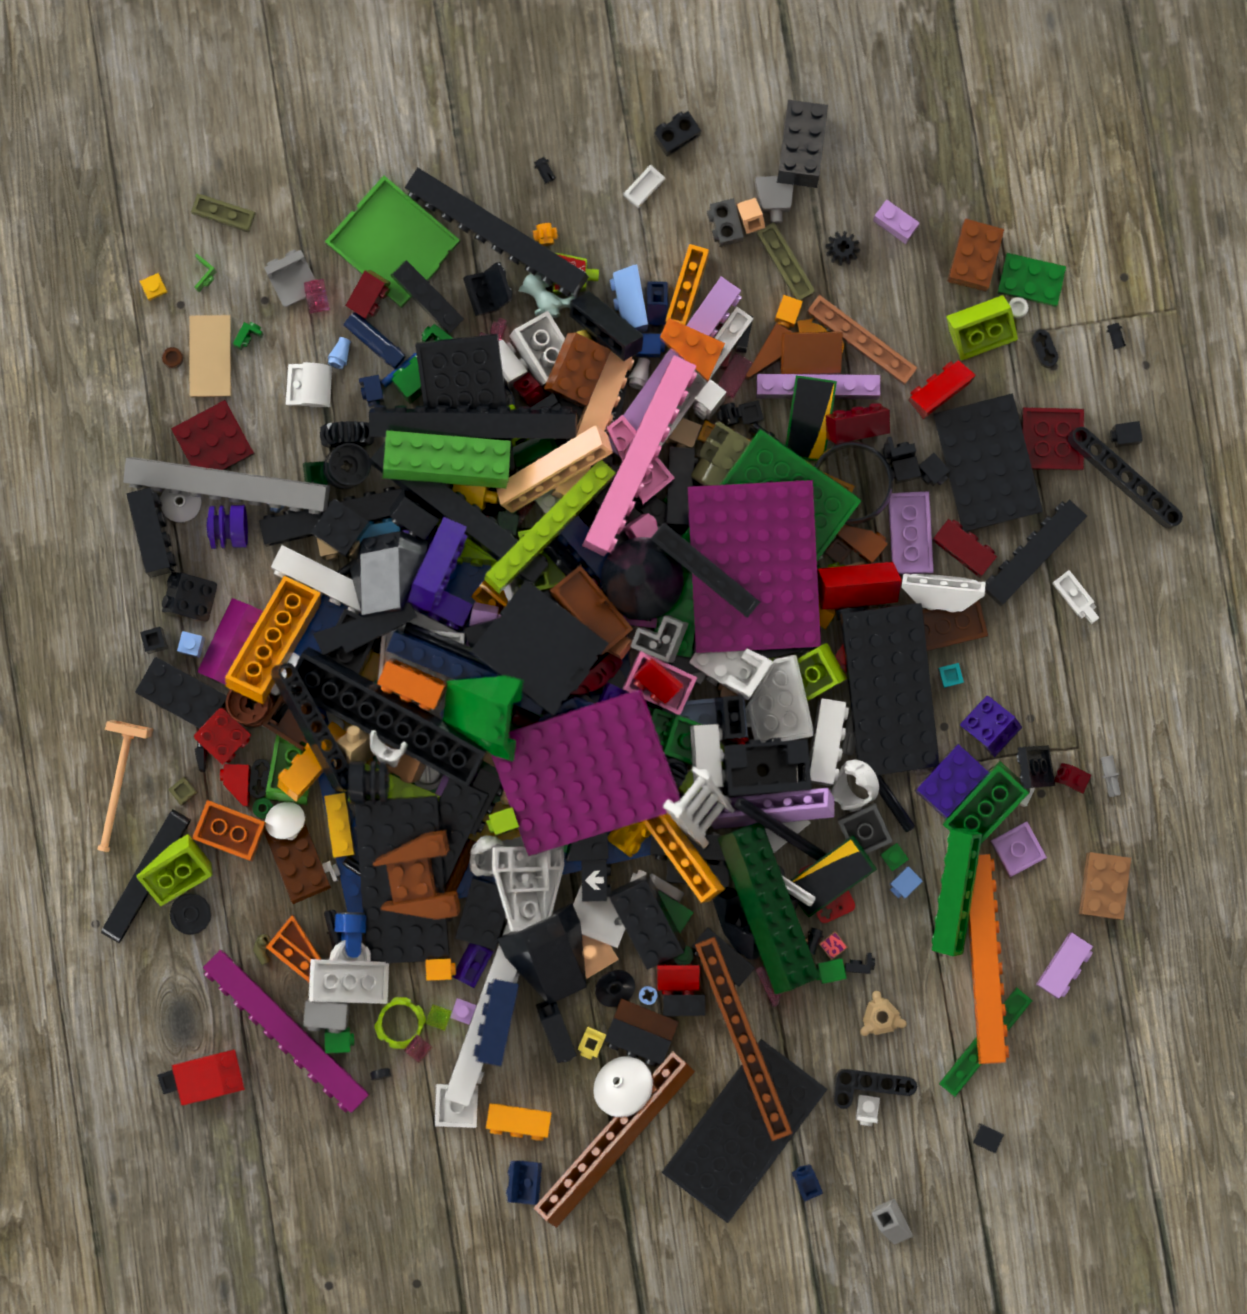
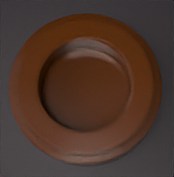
[162,347,183,369]

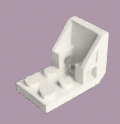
[689,649,773,700]

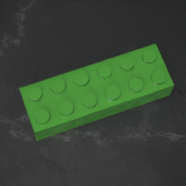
[383,430,511,489]

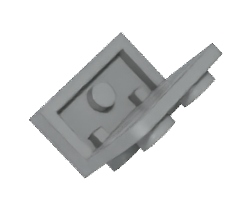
[264,250,319,307]

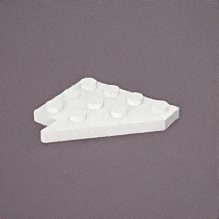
[745,655,815,743]

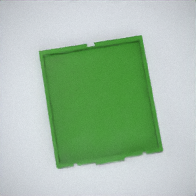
[325,176,461,308]

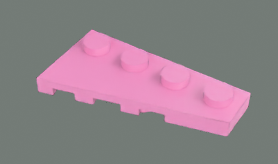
[606,415,675,504]

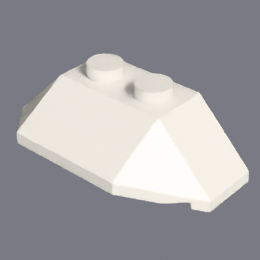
[902,574,986,612]

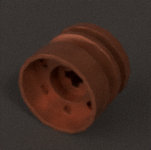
[226,690,275,728]

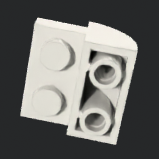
[286,362,332,407]

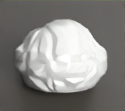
[469,835,505,877]

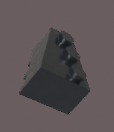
[565,832,609,862]

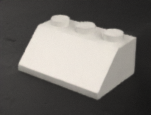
[509,311,565,387]

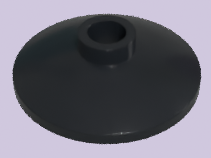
[595,970,635,1007]

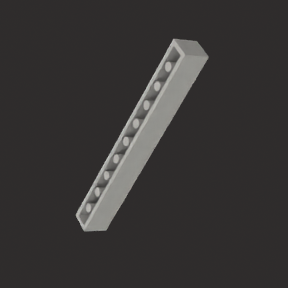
[123,457,330,514]

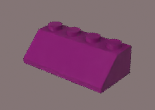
[197,598,263,685]

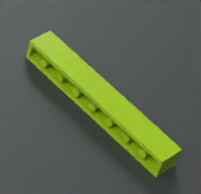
[484,460,616,594]

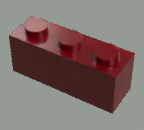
[826,403,890,444]
[932,519,997,578]

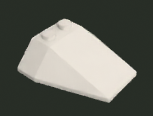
[492,846,564,931]

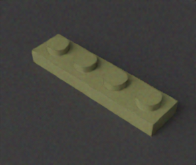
[756,222,815,301]

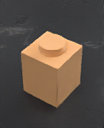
[736,198,765,234]

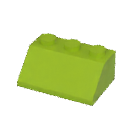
[946,295,1018,361]

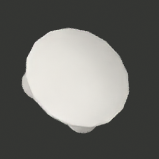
[265,802,306,840]

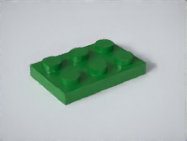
[997,253,1066,307]

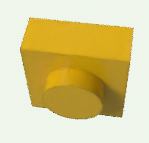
[140,273,168,301]

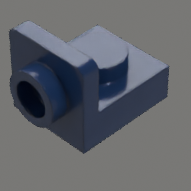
[792,1164,823,1202]

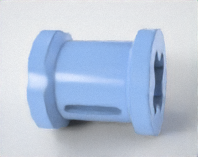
[639,986,658,1005]

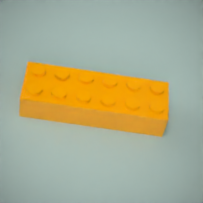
[225,576,321,704]

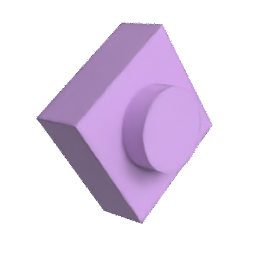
[450,998,477,1025]

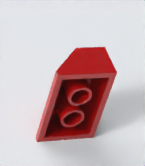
[908,360,976,419]

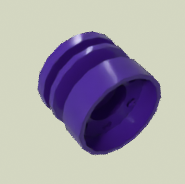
[207,505,248,549]

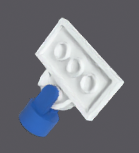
[309,912,389,1004]

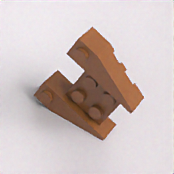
[373,830,461,919]

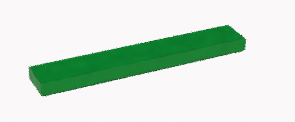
[939,987,1033,1097]

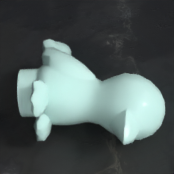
[518,274,576,319]

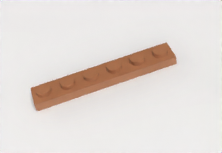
[807,295,917,385]

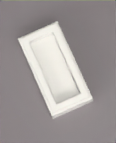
[623,165,666,209]

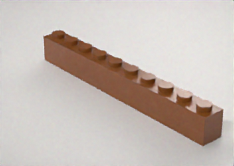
[695,936,792,1141]
[534,1052,695,1228]

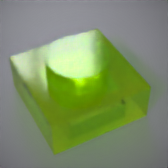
[426,1004,452,1031]

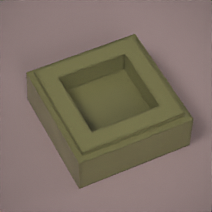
[168,777,198,806]

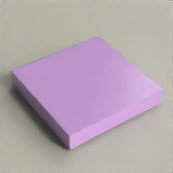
[990,821,1047,877]

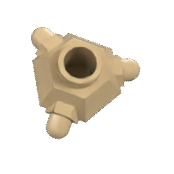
[860,991,907,1036]

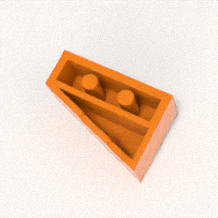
[266,915,322,983]

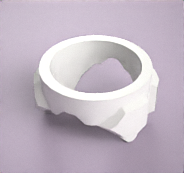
[831,760,879,811]

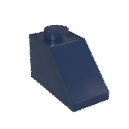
[647,281,668,326]

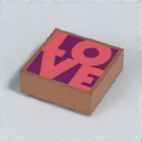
[819,931,848,960]

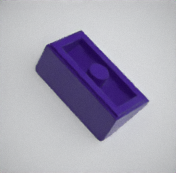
[452,943,493,988]

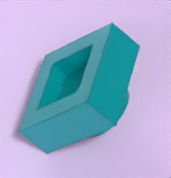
[938,663,964,688]

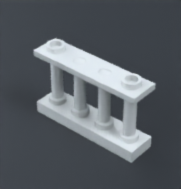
[663,767,735,849]

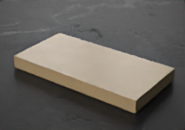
[189,315,231,397]

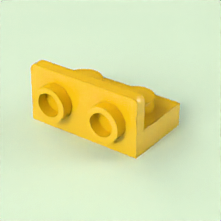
[608,821,651,858]

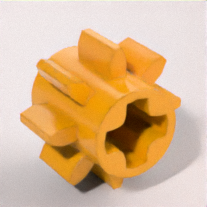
[533,223,558,247]

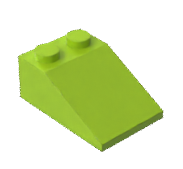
[797,643,847,701]
[137,834,212,907]

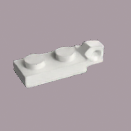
[1052,570,1099,624]

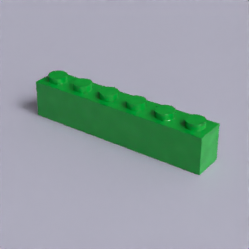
[932,828,982,957]

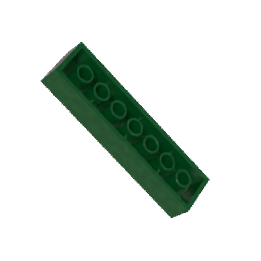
[717,822,820,995]

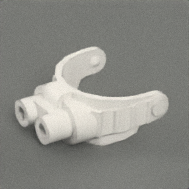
[370,730,407,767]

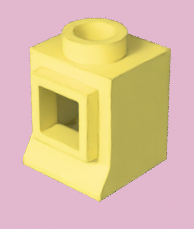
[578,1026,607,1060]

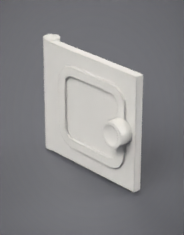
[573,884,625,948]

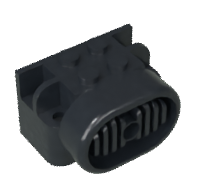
[723,738,812,798]

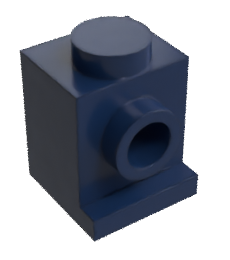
[358,375,384,408]

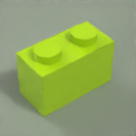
[486,807,519,836]

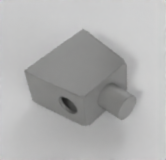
[755,176,794,224]

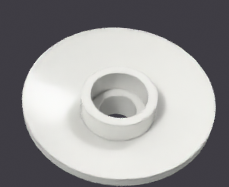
[161,489,201,523]

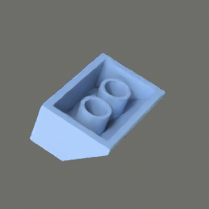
[610,264,648,333]

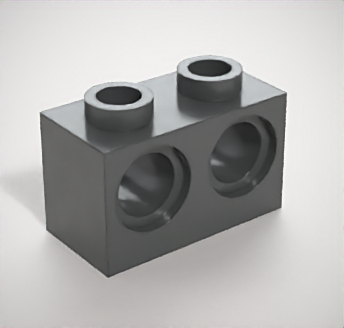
[707,198,744,247]

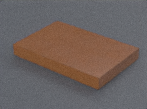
[781,332,843,374]

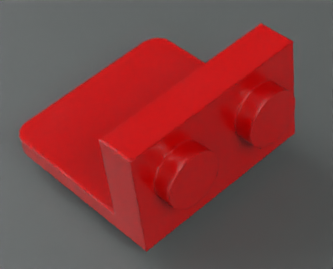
[194,708,251,765]

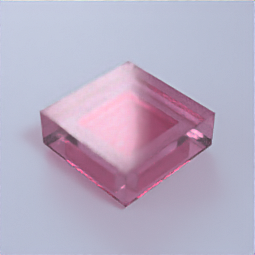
[404,1035,432,1063]

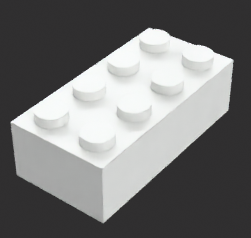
[809,698,849,786]

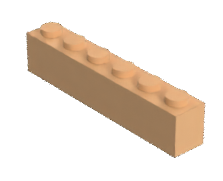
[496,425,613,513]

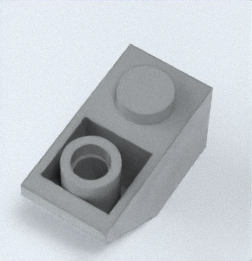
[872,1198,913,1245]

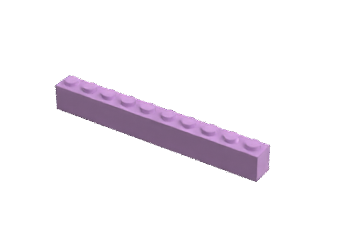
[608,277,742,457]

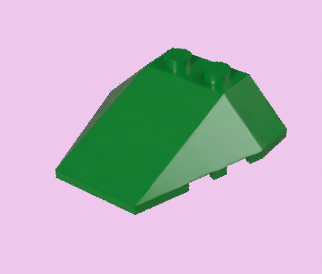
[443,675,523,761]

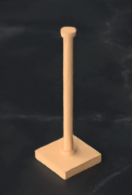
[97,720,154,852]
[582,935,619,979]

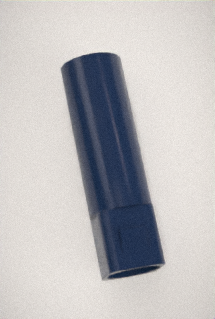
[343,312,406,370]

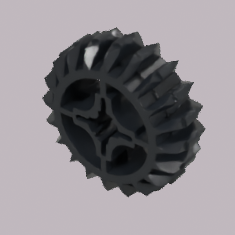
[319,421,375,448]

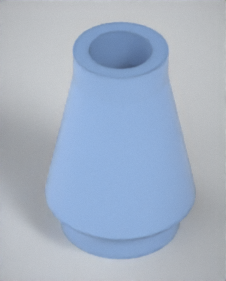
[328,337,351,369]

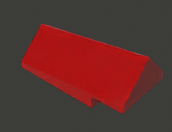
[817,562,902,610]

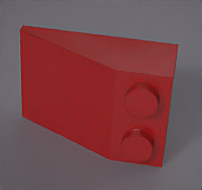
[172,1049,245,1106]

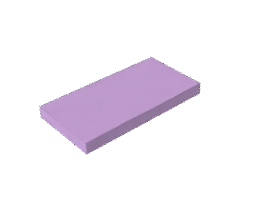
[888,491,934,575]

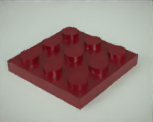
[171,400,254,470]
[1022,407,1084,471]

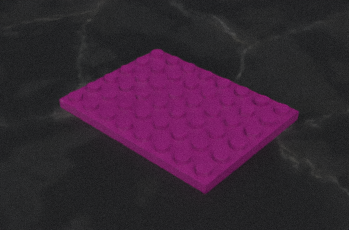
[688,480,821,653]
[491,689,681,856]

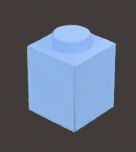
[177,631,205,658]

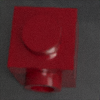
[512,372,547,407]

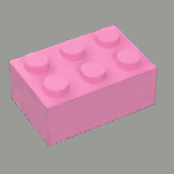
[622,651,697,715]

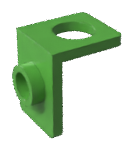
[195,254,216,292]

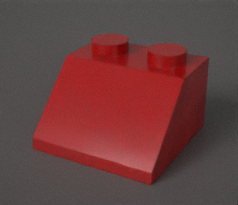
[633,658,684,705]
[657,965,700,995]

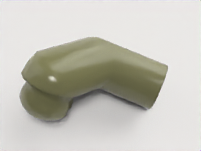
[253,934,271,966]

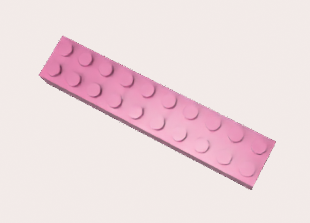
[582,355,697,556]

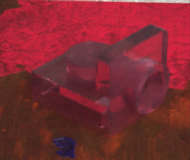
[304,279,330,314]
[479,317,508,341]

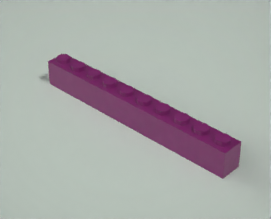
[202,950,370,1113]

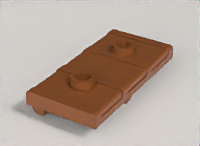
[548,565,633,656]

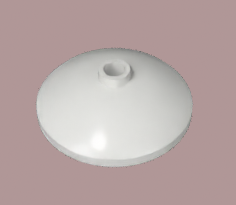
[594,1056,653,1117]

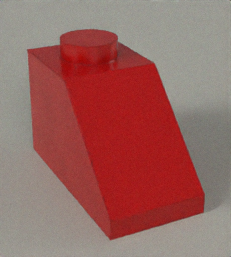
[220,764,251,807]

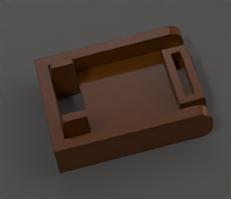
[262,695,326,752]

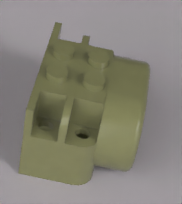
[691,421,751,486]

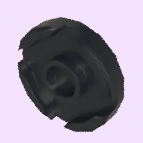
[170,893,212,935]

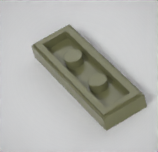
[191,193,256,232]

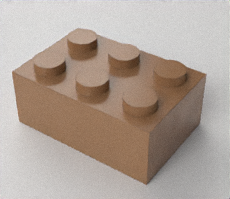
[1079,852,1131,920]

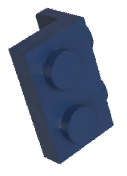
[506,1160,542,1205]

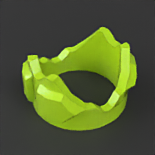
[375,997,426,1049]

